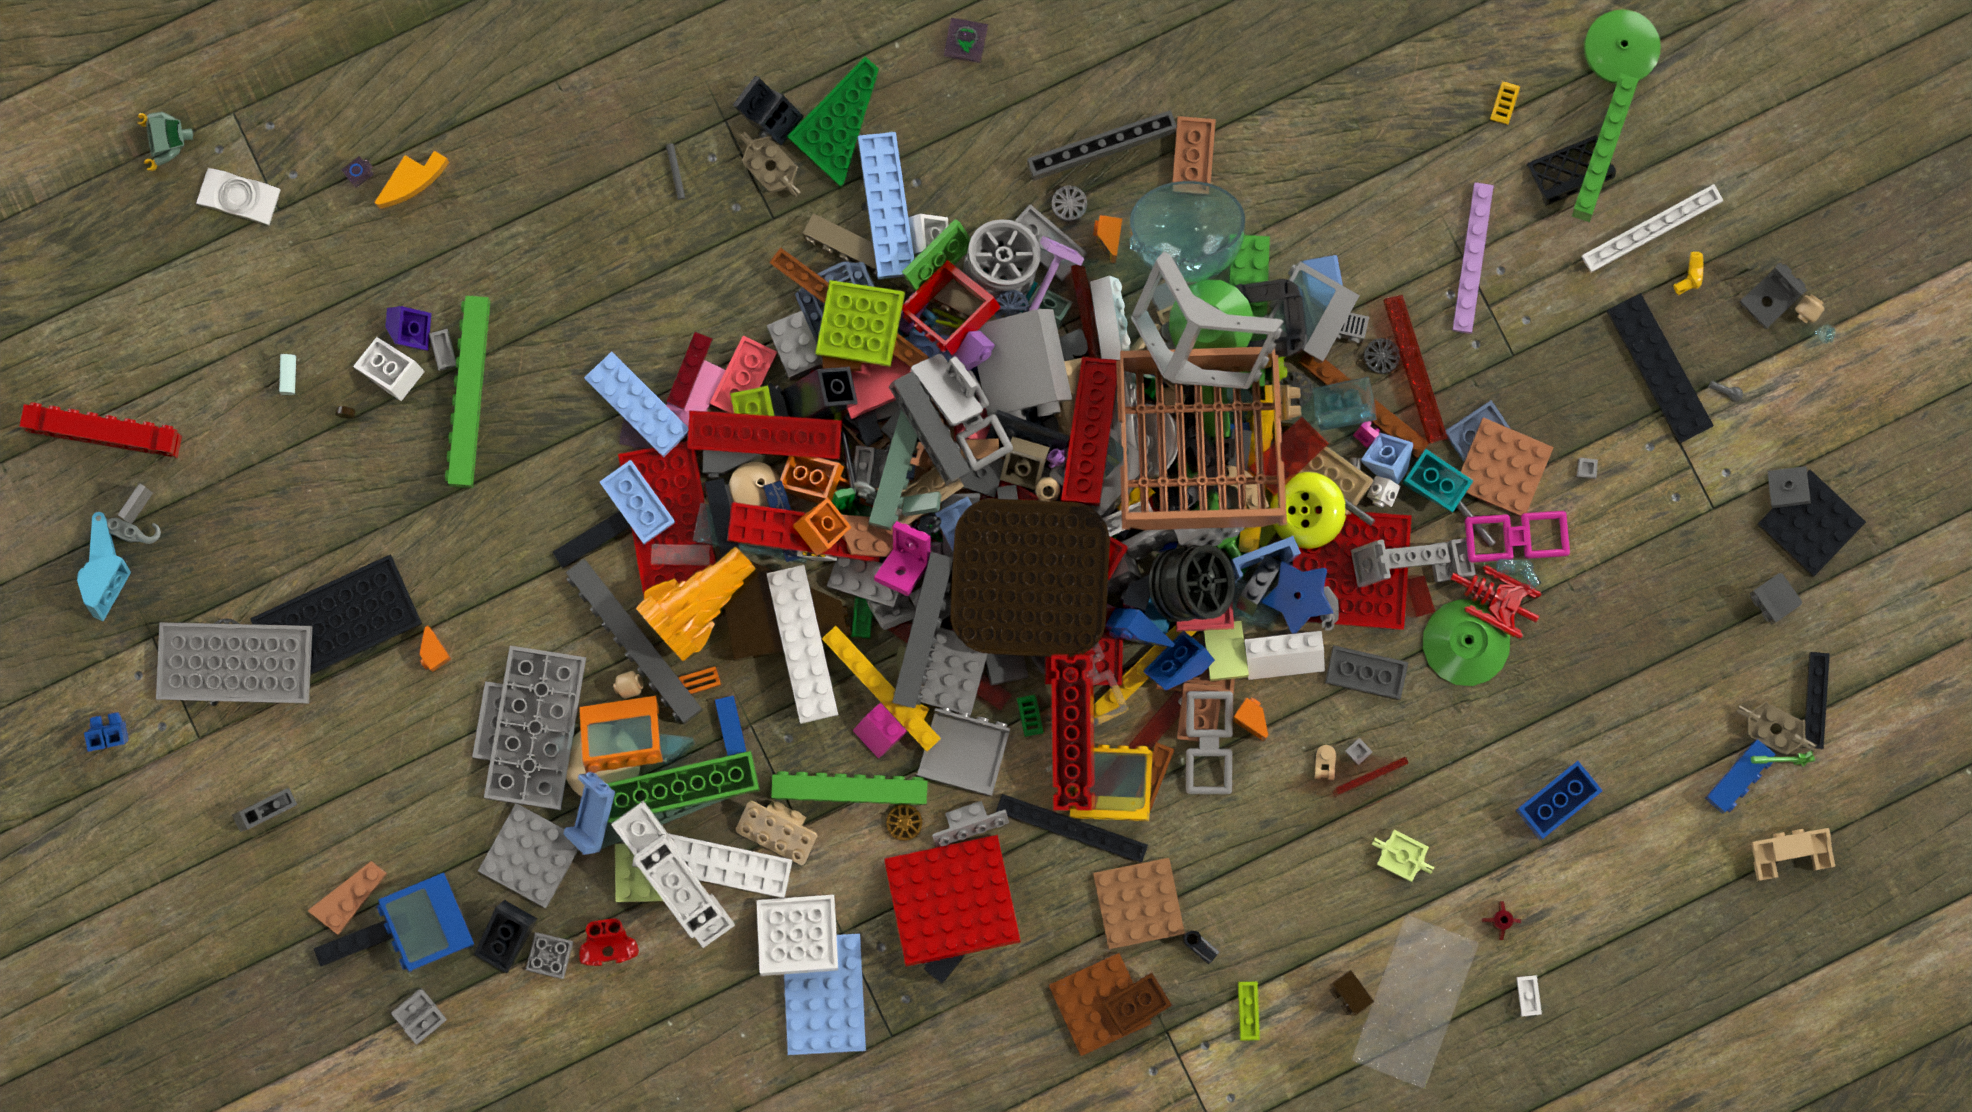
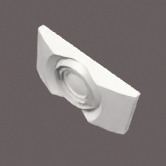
[196,168,281,225]

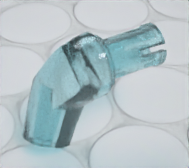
[1496,559,1542,589]

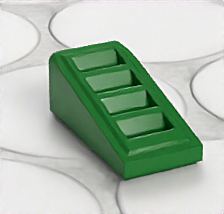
[1017,695,1043,737]

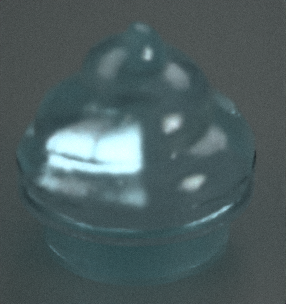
[1815,324,1836,344]

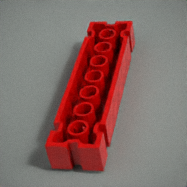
[19,402,182,458]
[1051,653,1095,811]

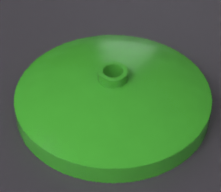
[1584,10,1661,84]

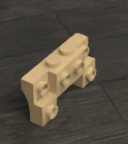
[1751,828,1835,881]

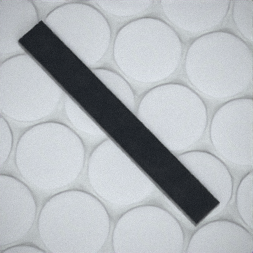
[996,794,1148,863]

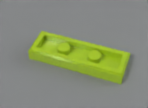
[1238,981,1260,1041]

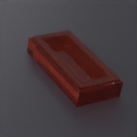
[1407,575,1435,618]

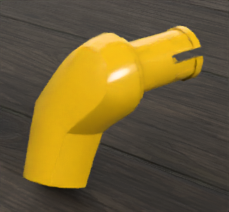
[1673,252,1703,296]

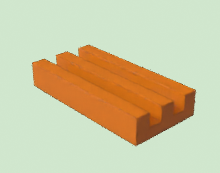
[678,666,721,694]

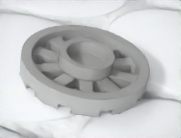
[1052,185,1087,221]

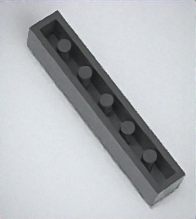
[889,371,971,486]

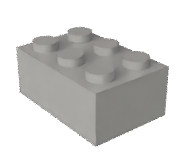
[767,311,823,381]

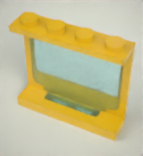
[1070,745,1153,822]

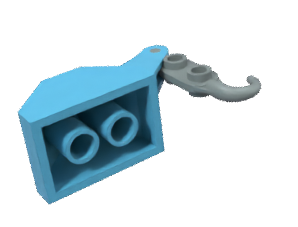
[77,512,161,621]

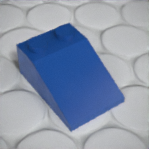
[1105,608,1175,647]
[1143,631,1215,691]

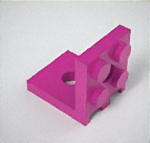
[874,521,931,596]

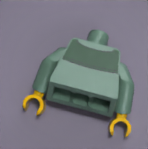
[138,112,193,171]

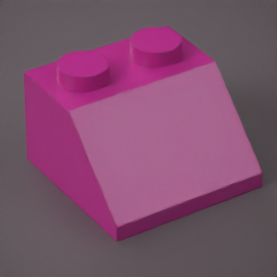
[853,702,907,759]

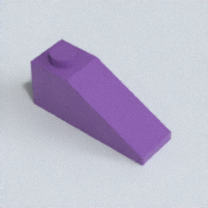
[954,331,995,371]

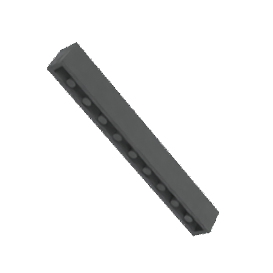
[566,558,703,724]

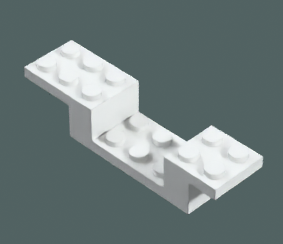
[611,801,735,948]

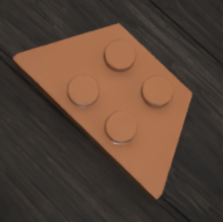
[842,515,893,558]

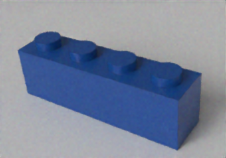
[1705,739,1776,814]

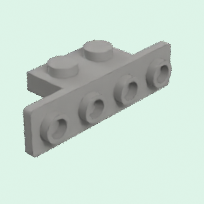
[932,801,1009,847]

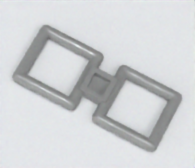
[942,370,1013,471]
[1186,691,1233,794]

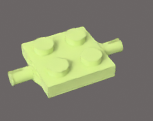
[1371,830,1434,882]

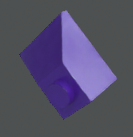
[385,306,431,351]

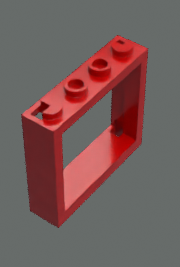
[902,260,1001,355]

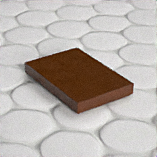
[1102,972,1172,1036]

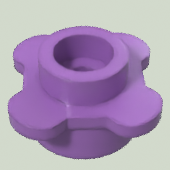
[1047,449,1065,468]

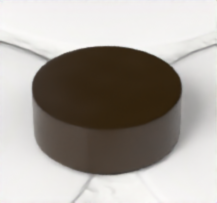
[335,406,355,419]

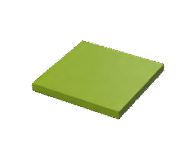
[815,280,905,367]

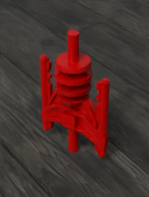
[1450,565,1541,639]

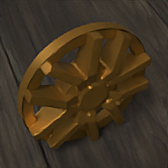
[886,804,923,841]

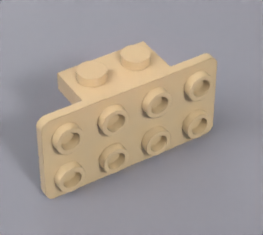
[736,800,817,865]

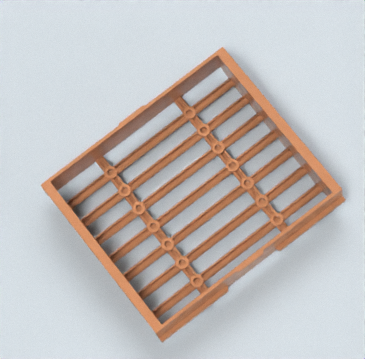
[1116,347,1287,530]

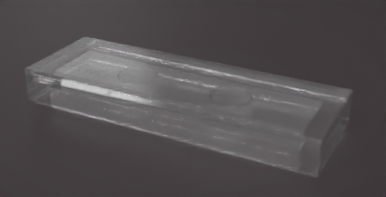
[651,544,710,565]

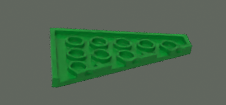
[787,56,879,187]

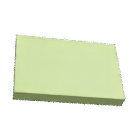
[1204,621,1249,681]

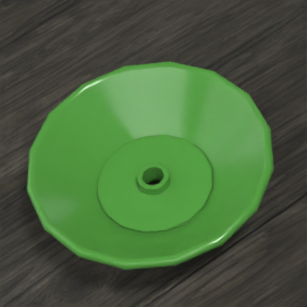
[1169,280,1254,349]
[1423,599,1510,686]

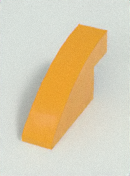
[374,151,449,209]

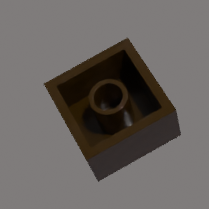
[1329,970,1374,1016]

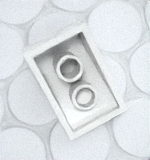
[353,337,425,401]

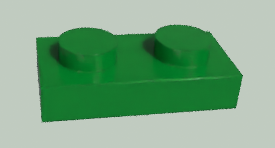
[832,488,855,515]

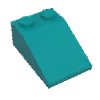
[1402,449,1473,513]

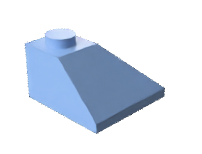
[1361,433,1413,484]

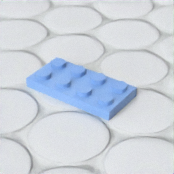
[600,460,675,544]

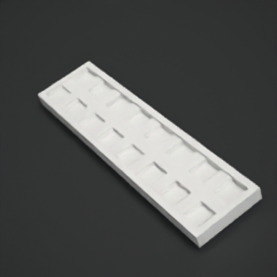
[767,565,838,724]
[632,834,792,898]

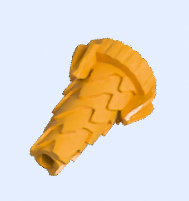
[636,547,756,662]

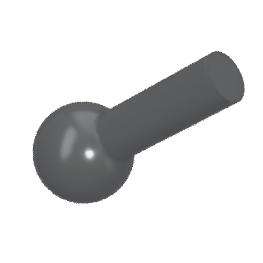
[1708,381,1743,402]

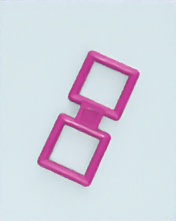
[1465,511,1570,563]

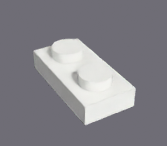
[1516,975,1542,1017]

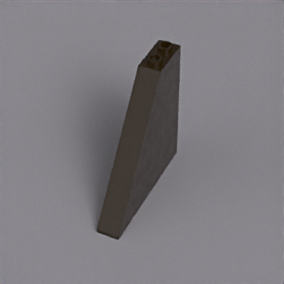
[715,546,852,662]

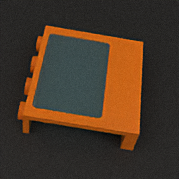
[579,696,663,773]

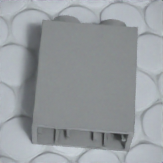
[977,309,1072,420]

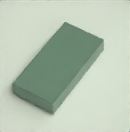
[902,491,942,517]

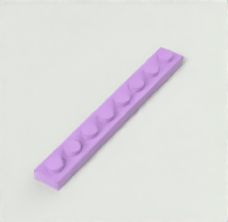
[1452,182,1494,334]

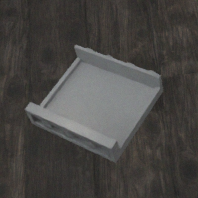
[917,707,1010,797]

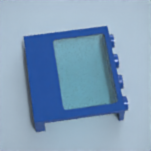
[376,873,474,973]

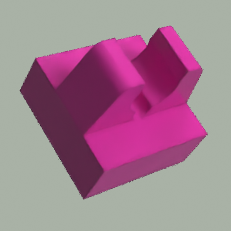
[1353,421,1380,448]

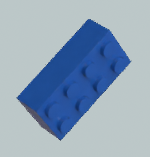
[1515,761,1603,840]

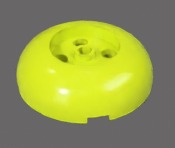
[1270,472,1346,549]

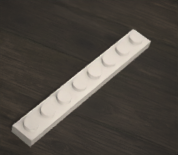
[1581,184,1723,273]

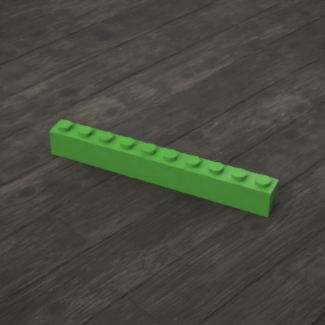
[445,296,490,488]

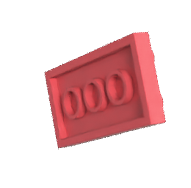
[710,336,778,413]

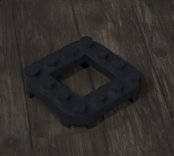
[1235,279,1307,358]
[1152,426,1229,511]

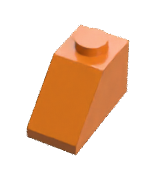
[419,626,451,672]

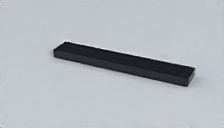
[553,511,631,568]

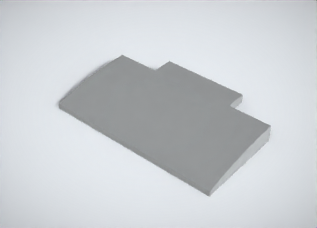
[472,646,586,810]

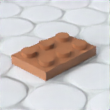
[1177,681,1222,741]

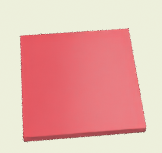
[847,355,911,419]

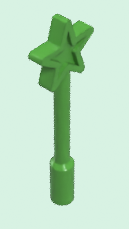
[1751,751,1815,767]

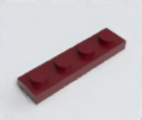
[666,332,713,410]

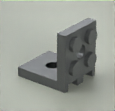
[1739,263,1807,329]

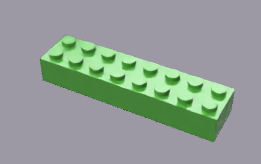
[1226,235,1270,390]
[607,751,760,825]

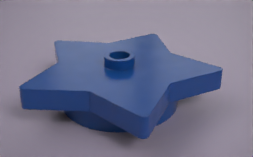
[1262,562,1334,634]

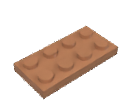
[1172,116,1216,195]

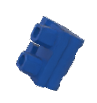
[84,712,129,752]

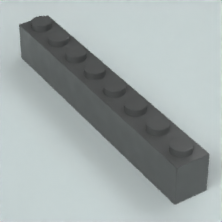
[1027,110,1177,181]
[892,552,953,708]

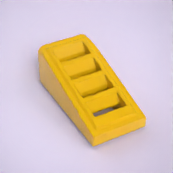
[1490,81,1520,125]

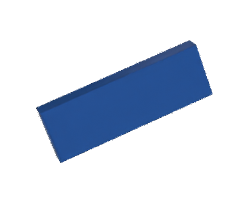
[715,695,747,756]

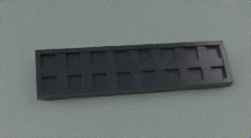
[1606,293,1714,444]

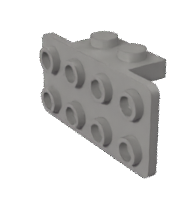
[911,354,983,426]

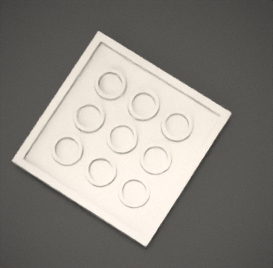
[757,895,838,976]

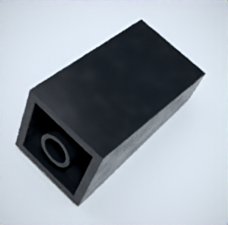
[784,367,858,419]

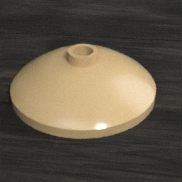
[729,462,781,507]

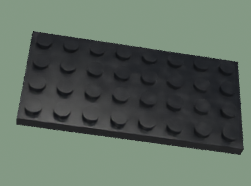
[250,554,423,676]

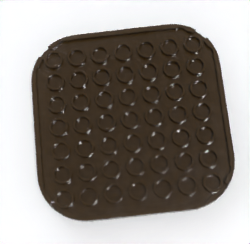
[951,498,1110,657]

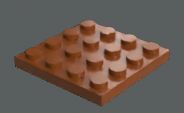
[1049,953,1152,1056]

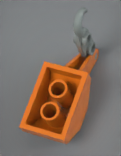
[780,456,877,507]

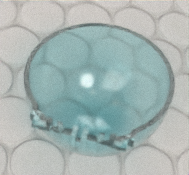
[1130,181,1245,283]

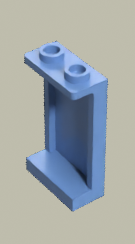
[1230,536,1301,583]
[563,772,615,854]

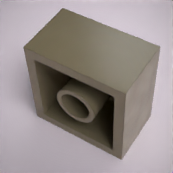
[1000,437,1050,490]

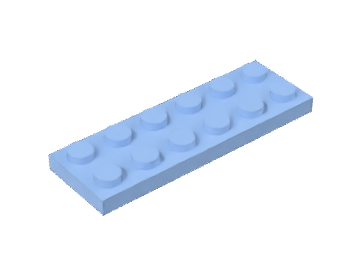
[584,352,688,457]

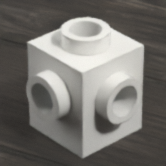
[1367,476,1401,508]

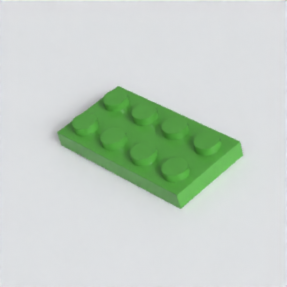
[902,219,971,292]

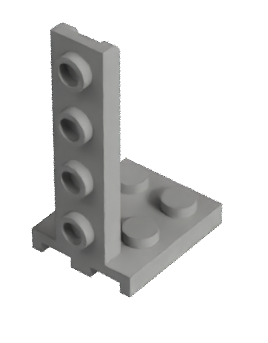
[1351,540,1450,588]

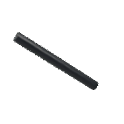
[841,431,860,503]

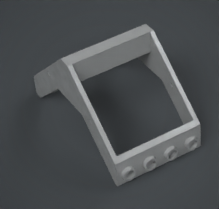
[1131,251,1284,389]

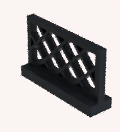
[1527,135,1616,206]

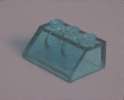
[1313,377,1377,431]

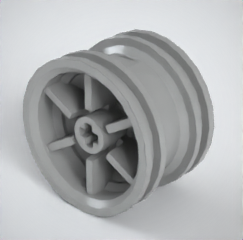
[963,219,1041,305]

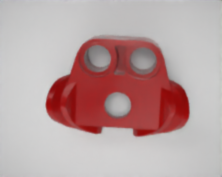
[579,919,639,966]

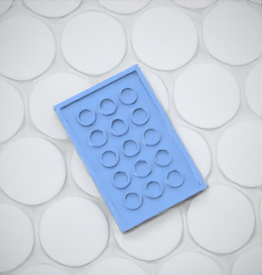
[784,934,866,1055]

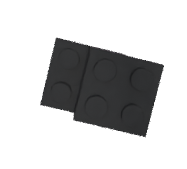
[733,76,804,145]

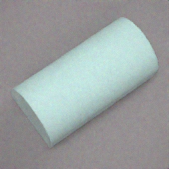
[279,354,296,395]

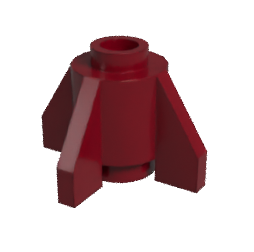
[1482,901,1521,941]

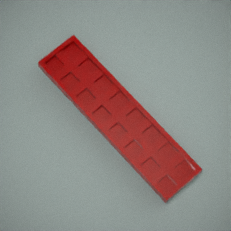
[727,502,880,562]

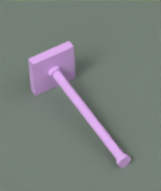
[1029,236,1084,311]

